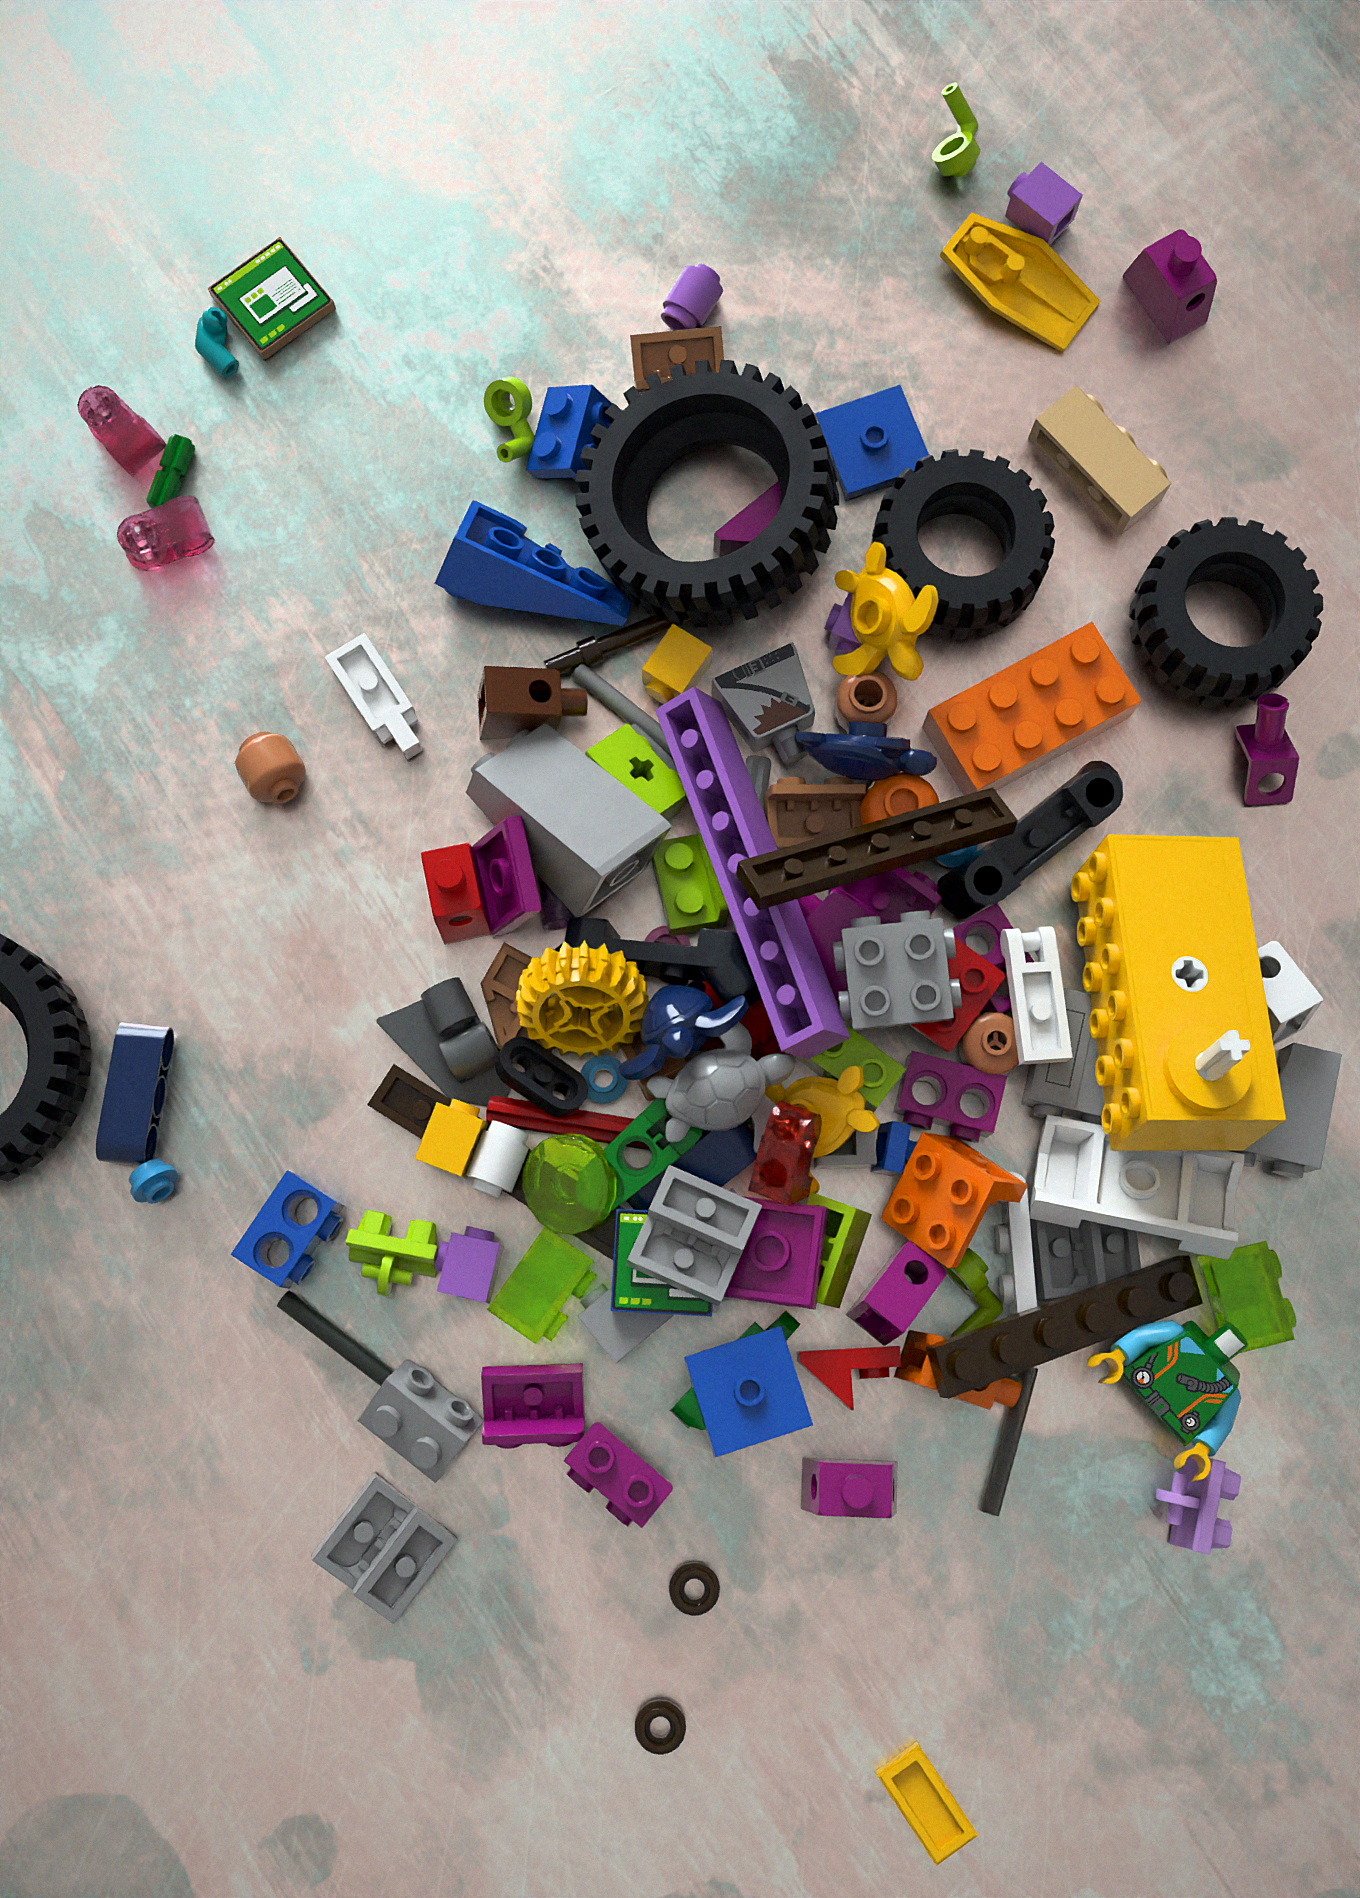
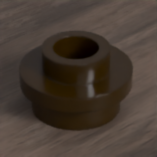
[669,1562,720,1616]
[635,1699,686,1755]

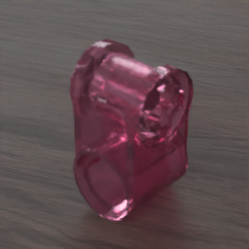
[77,385,166,476]
[117,495,215,571]

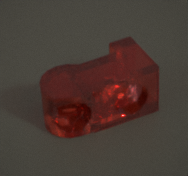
[748,1101,822,1206]

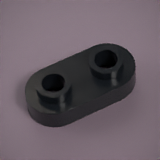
[495,1037,588,1118]

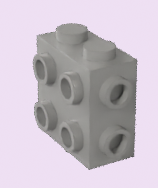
[833,911,962,1031]

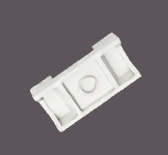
[1029,1114,1245,1260]

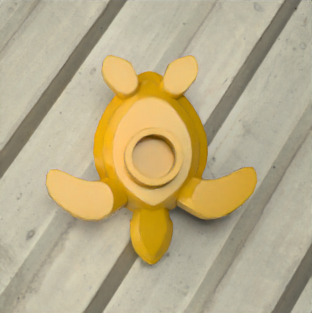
[832,542,939,681]
[750,1055,880,1195]

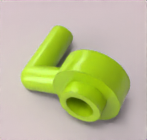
[932,83,980,177]
[484,377,535,463]
[940,1248,1003,1337]

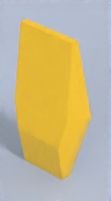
[939,212,1101,352]

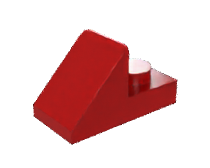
[796,1346,902,1411]

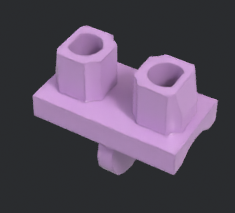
[1155,1457,1241,1555]

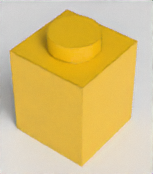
[642,624,713,704]
[414,1099,488,1179]

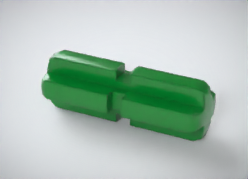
[146,434,195,513]

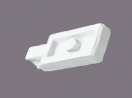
[325,633,423,760]

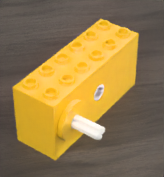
[1071,834,1286,1151]

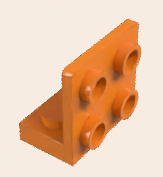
[881,1132,1028,1269]

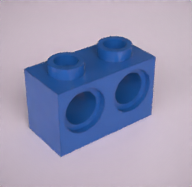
[230,1170,344,1289]

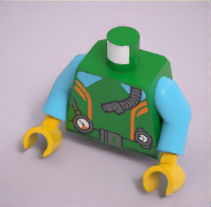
[1087,1320,1248,1482]

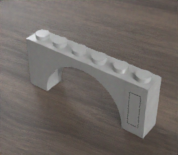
[1021,988,1342,1178]

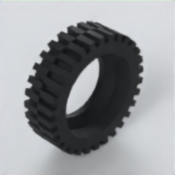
[575,359,839,627]
[0,934,91,1182]

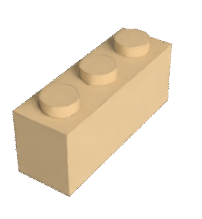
[1028,385,1171,535]

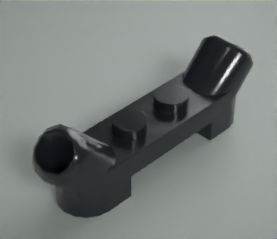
[937,760,1123,919]
[554,917,761,1008]

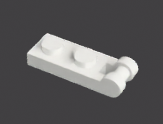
[1000,926,1073,1065]
[995,1172,1037,1314]

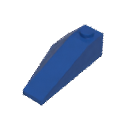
[434,500,632,626]

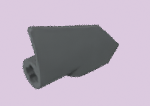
[376,977,512,1107]

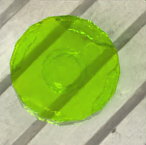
[522,1133,617,1235]

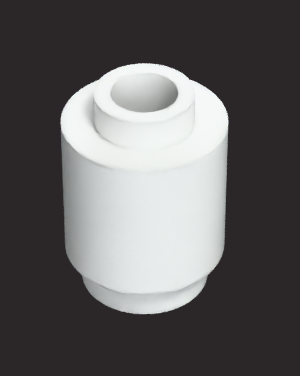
[465,1120,529,1198]

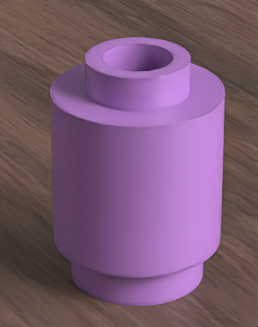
[661,264,723,331]

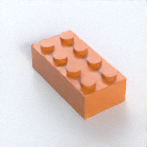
[922,622,1142,796]

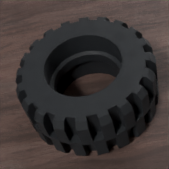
[871,449,1055,639]
[1129,517,1324,708]

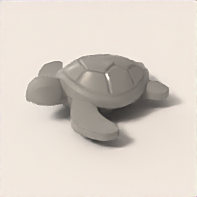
[646,1022,796,1154]

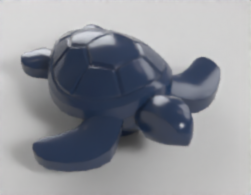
[795,721,937,781]
[618,980,749,1080]

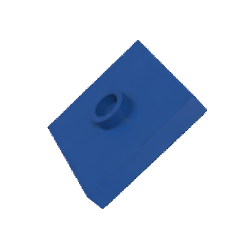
[815,385,929,500]
[683,1326,813,1458]

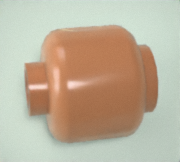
[834,670,898,732]
[235,731,306,804]
[958,1012,1019,1075]

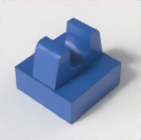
[871,1121,917,1176]

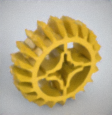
[515,940,649,1059]

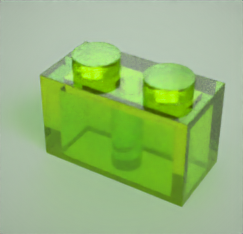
[487,1226,597,1345]
[1197,1241,1296,1353]

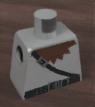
[711,642,815,765]

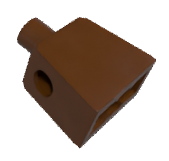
[477,666,588,740]

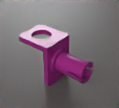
[1236,694,1300,805]

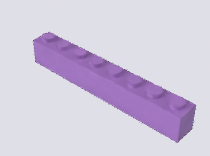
[655,686,850,1059]

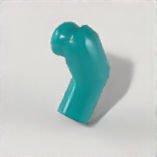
[195,307,239,378]

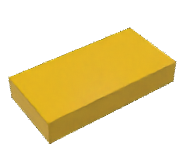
[875,1741,978,1866]

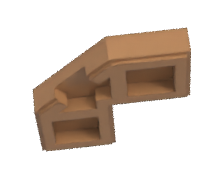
[480,942,556,1053]

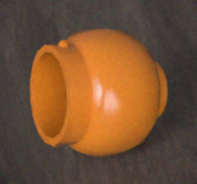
[860,771,939,825]

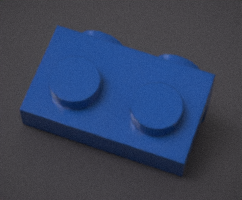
[526,384,612,480]

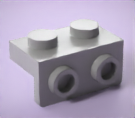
[358,1360,483,1483]

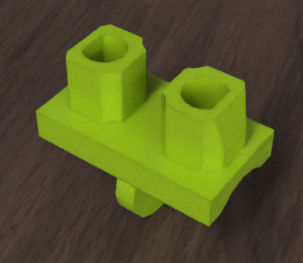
[346,1210,438,1297]

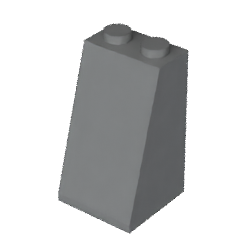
[465,723,672,917]

